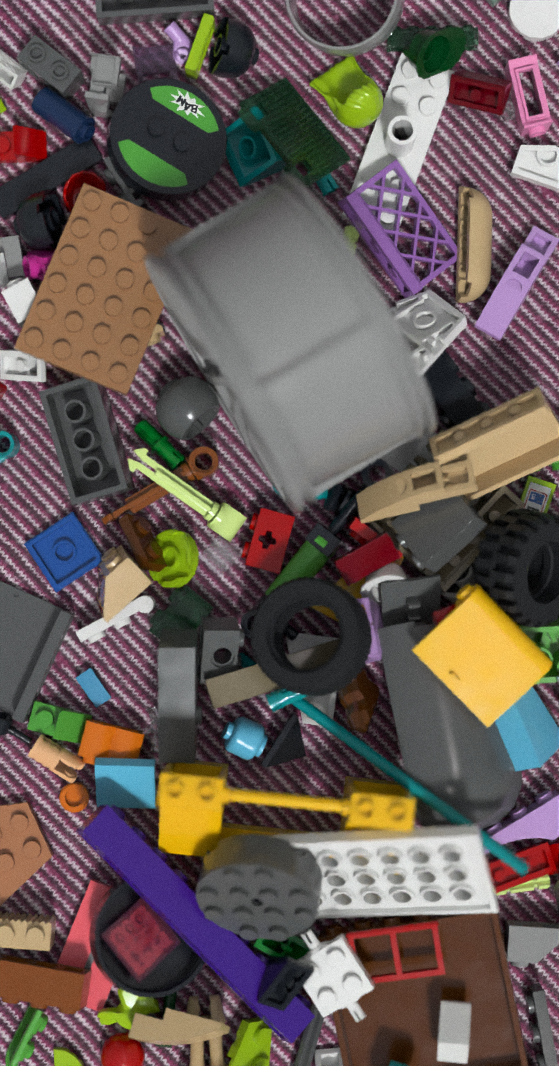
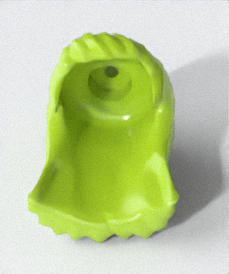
[309,56,383,129]

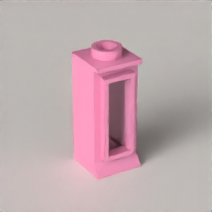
[504,54,553,138]

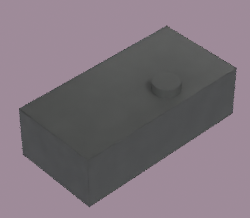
[95,0,215,25]
[39,378,135,506]
[158,629,202,763]

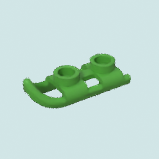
[5,1004,48,1066]

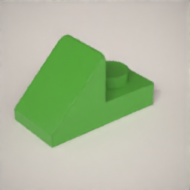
[27,700,93,743]

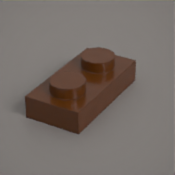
[118,514,167,572]

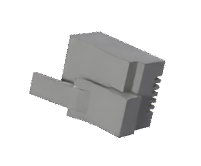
[0,235,26,288]

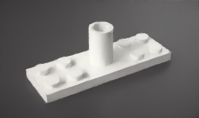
[342,52,455,236]

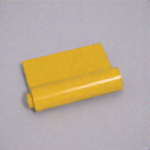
[412,584,553,727]

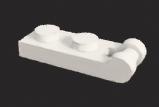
[76,595,156,644]

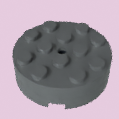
[196,834,323,941]

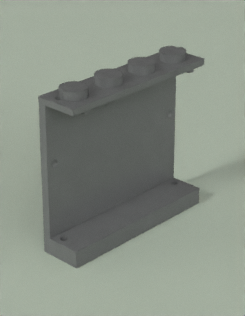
[0,580,75,723]

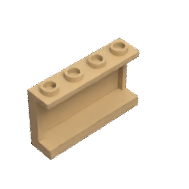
[429,387,559,501]

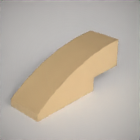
[128,1008,230,1045]

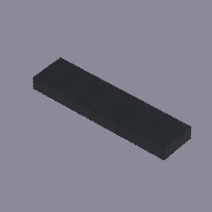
[0,139,103,221]

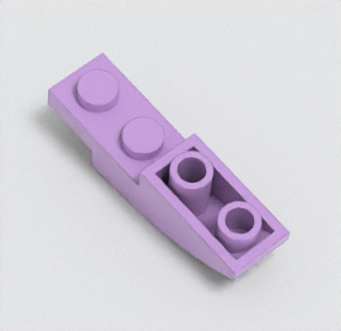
[474,226,559,341]

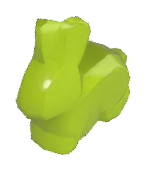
[97,988,160,1029]

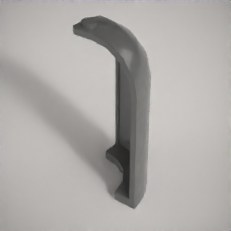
[377,618,522,830]

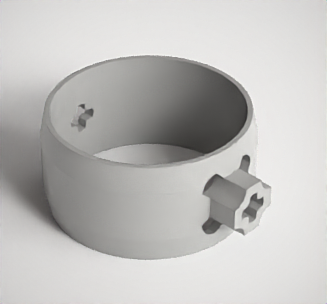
[284,0,405,57]

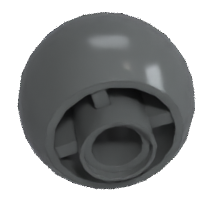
[156,376,220,440]

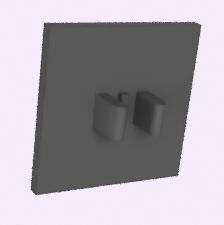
[381,574,441,627]

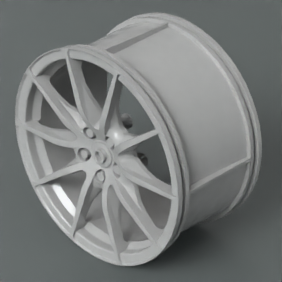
[143,174,436,514]

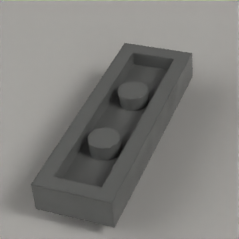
[525,983,558,1066]

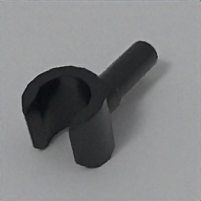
[0,712,32,745]

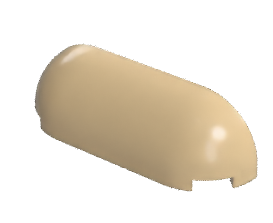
[456,186,493,303]

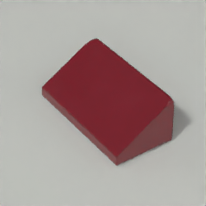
[447,69,512,115]
[333,531,400,587]

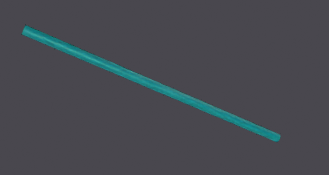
[239,652,530,876]

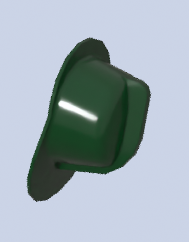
[403,26,466,79]

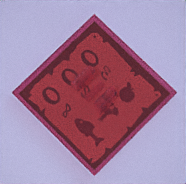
[101,898,181,983]

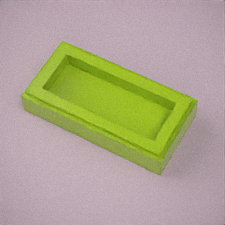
[185,13,216,80]

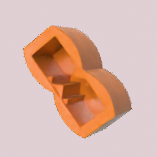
[77,718,145,765]

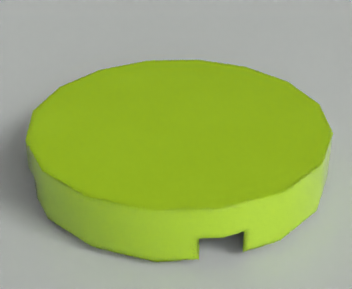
[149,529,199,588]

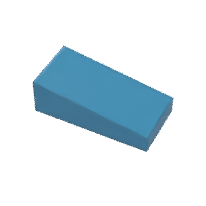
[76,667,112,708]

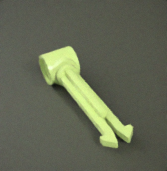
[127,448,247,542]

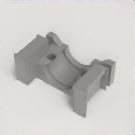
[85,53,127,119]

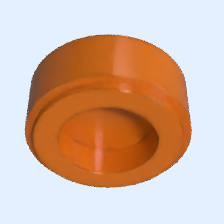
[59,782,90,813]

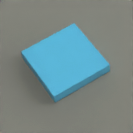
[94,757,156,809]

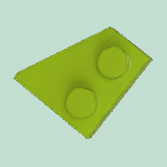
[227,1017,272,1066]

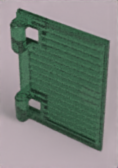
[238,77,351,188]

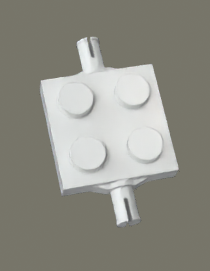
[297,928,375,1022]

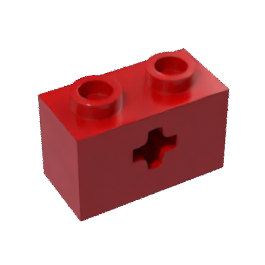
[241,508,295,574]

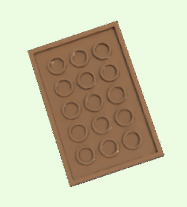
[14,183,193,396]

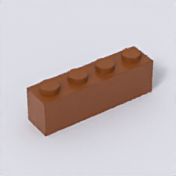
[0,953,92,1014]

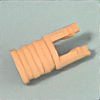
[28,734,86,783]

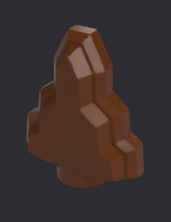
[338,669,380,734]

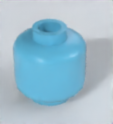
[221,717,268,760]

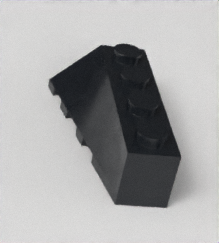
[422,350,491,430]

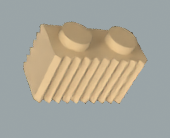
[0,911,56,951]

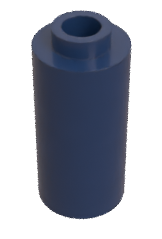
[32,87,95,144]

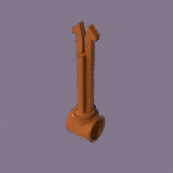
[101,446,220,525]

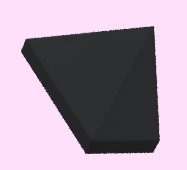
[261,713,306,768]
[257,956,315,1011]

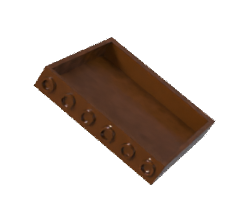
[318,913,529,1066]

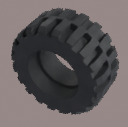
[473,508,559,628]

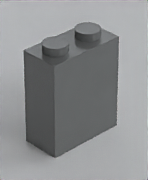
[391,494,489,573]

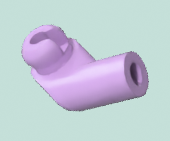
[163,21,192,65]

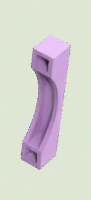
[425,790,559,892]

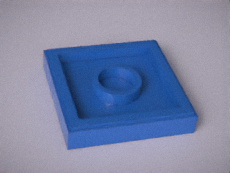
[24,512,103,593]

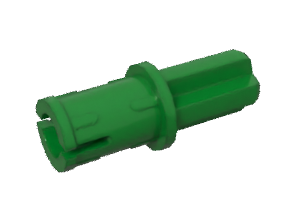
[134,420,186,471]

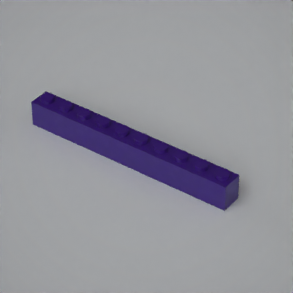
[76,805,315,1044]

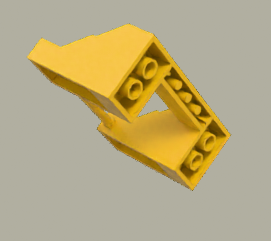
[157,760,415,874]

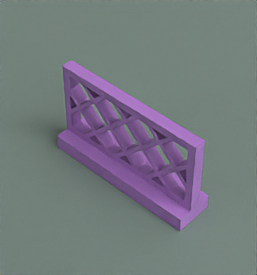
[338,159,457,298]

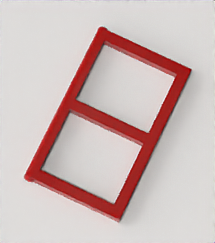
[346,921,446,983]

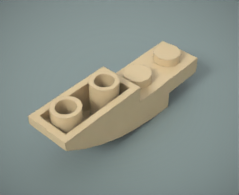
[356,459,478,524]

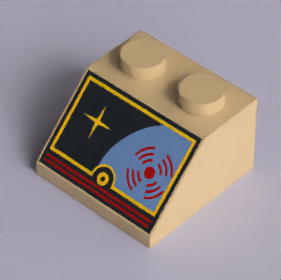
[97,545,152,623]

